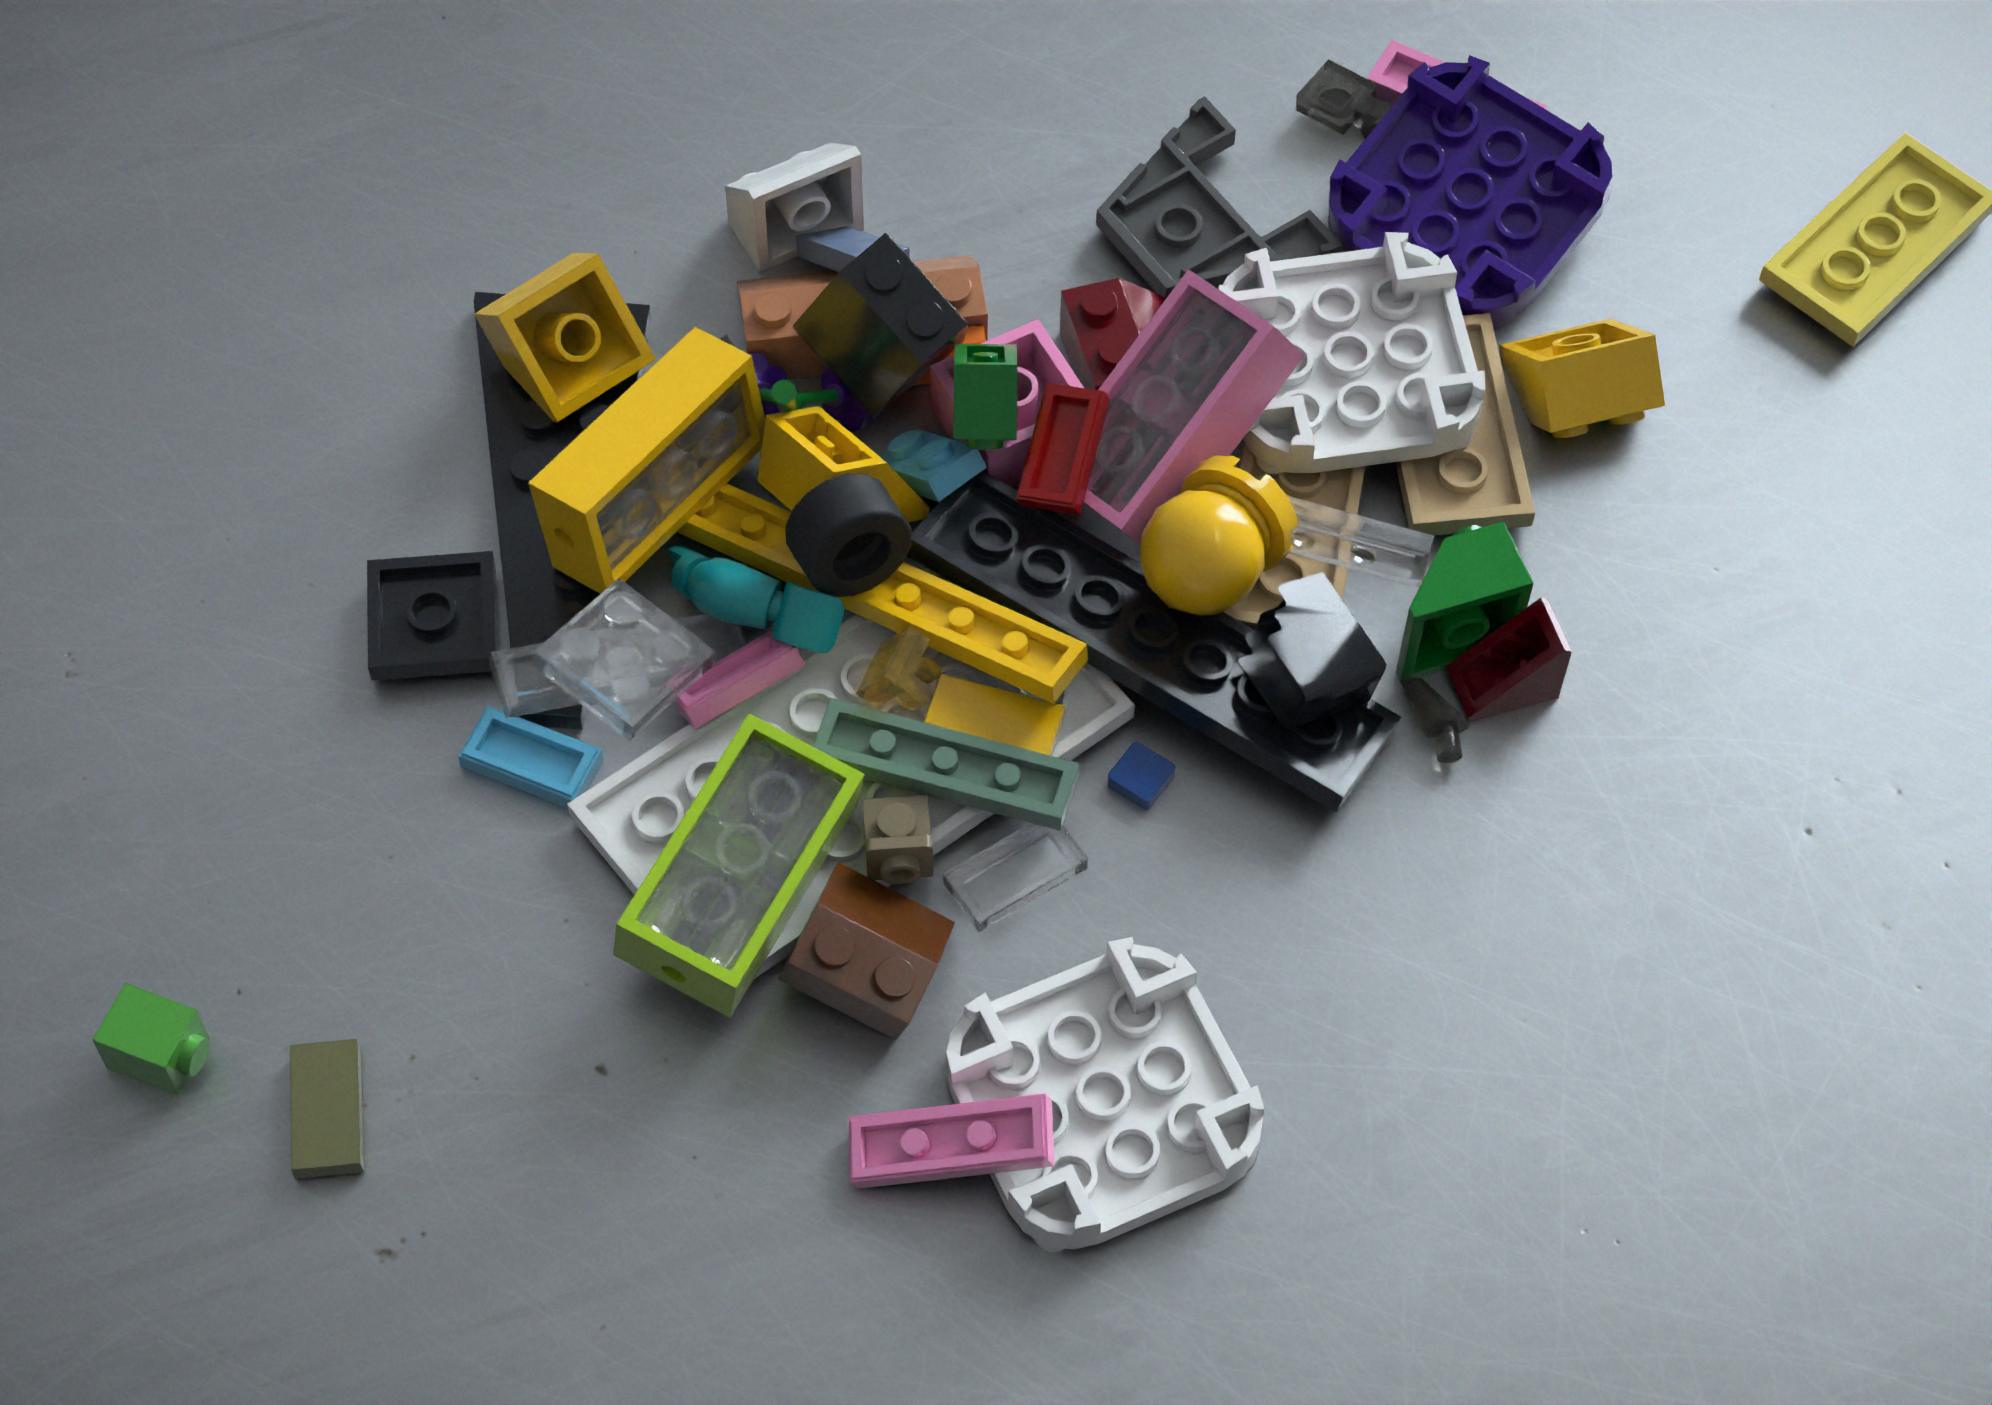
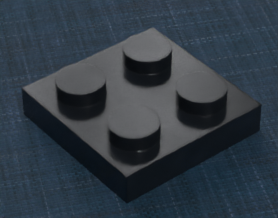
[367,551,499,681]

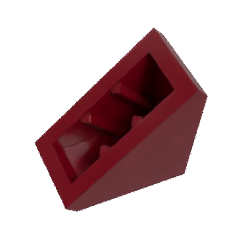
[1446,598,1572,721]

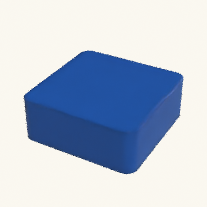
[1107,741,1176,810]

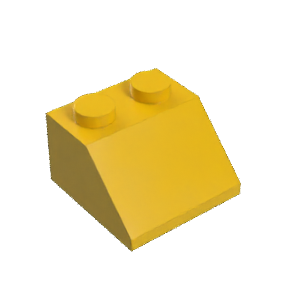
[474,253,656,422]
[1499,319,1665,438]

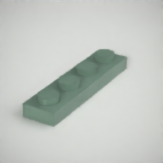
[812,698,1080,831]

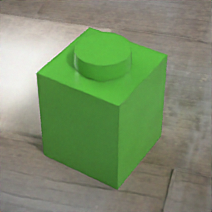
[92,983,210,1095]

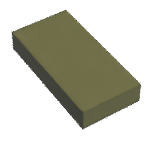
[290,1039,364,1179]

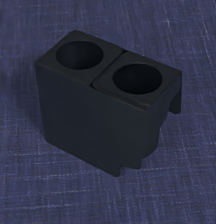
[1238,572,1387,729]

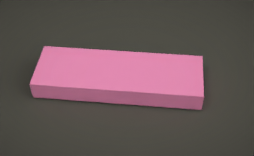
[849,1094,1055,1189]

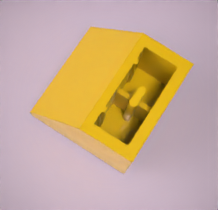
[757,406,930,522]

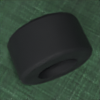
[785,474,911,597]

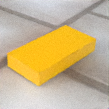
[924,674,1065,756]

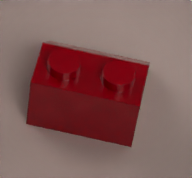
[1060,278,1166,390]

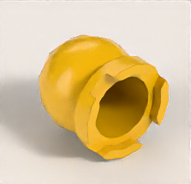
[1139,455,1298,616]

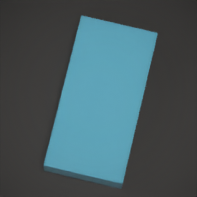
[458,705,604,809]

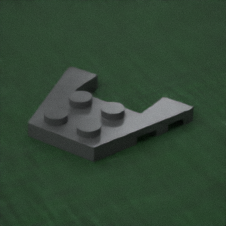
[1096,96,1343,298]

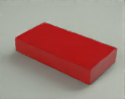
[1016,383,1110,515]

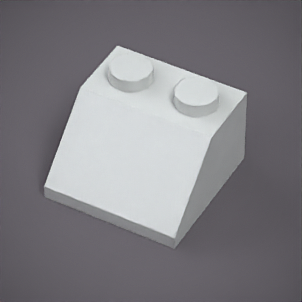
[725,143,864,272]

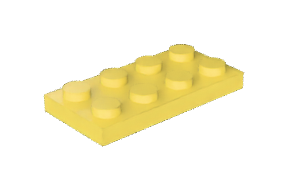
[1759,132,1992,347]

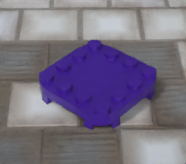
[1328,55,1613,330]

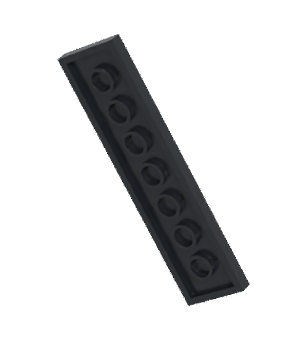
[907,471,1401,812]

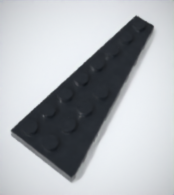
[474,292,652,730]

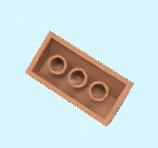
[737,255,988,380]

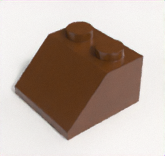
[778,862,955,1040]

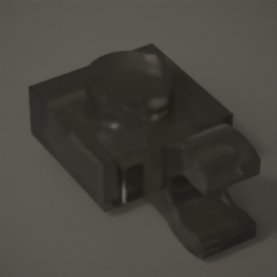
[1296,59,1393,139]

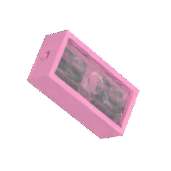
[1083,269,1305,545]

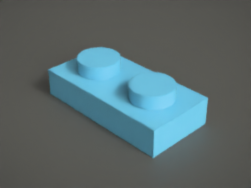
[881,429,987,502]

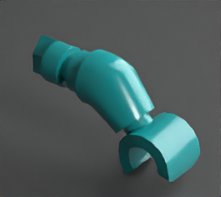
[667,546,844,653]

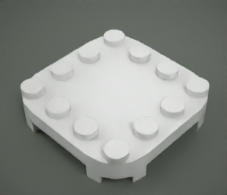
[1218,232,1485,474]
[946,937,1264,1252]

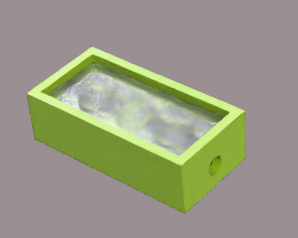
[613,713,865,1018]

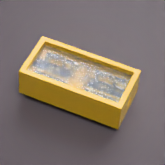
[528,327,765,598]

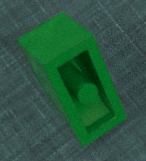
[953,344,1017,450]

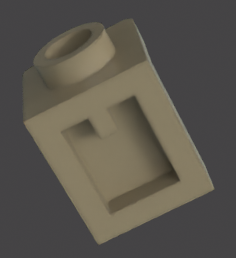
[862,795,933,885]

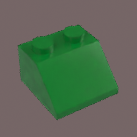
[1396,521,1534,683]

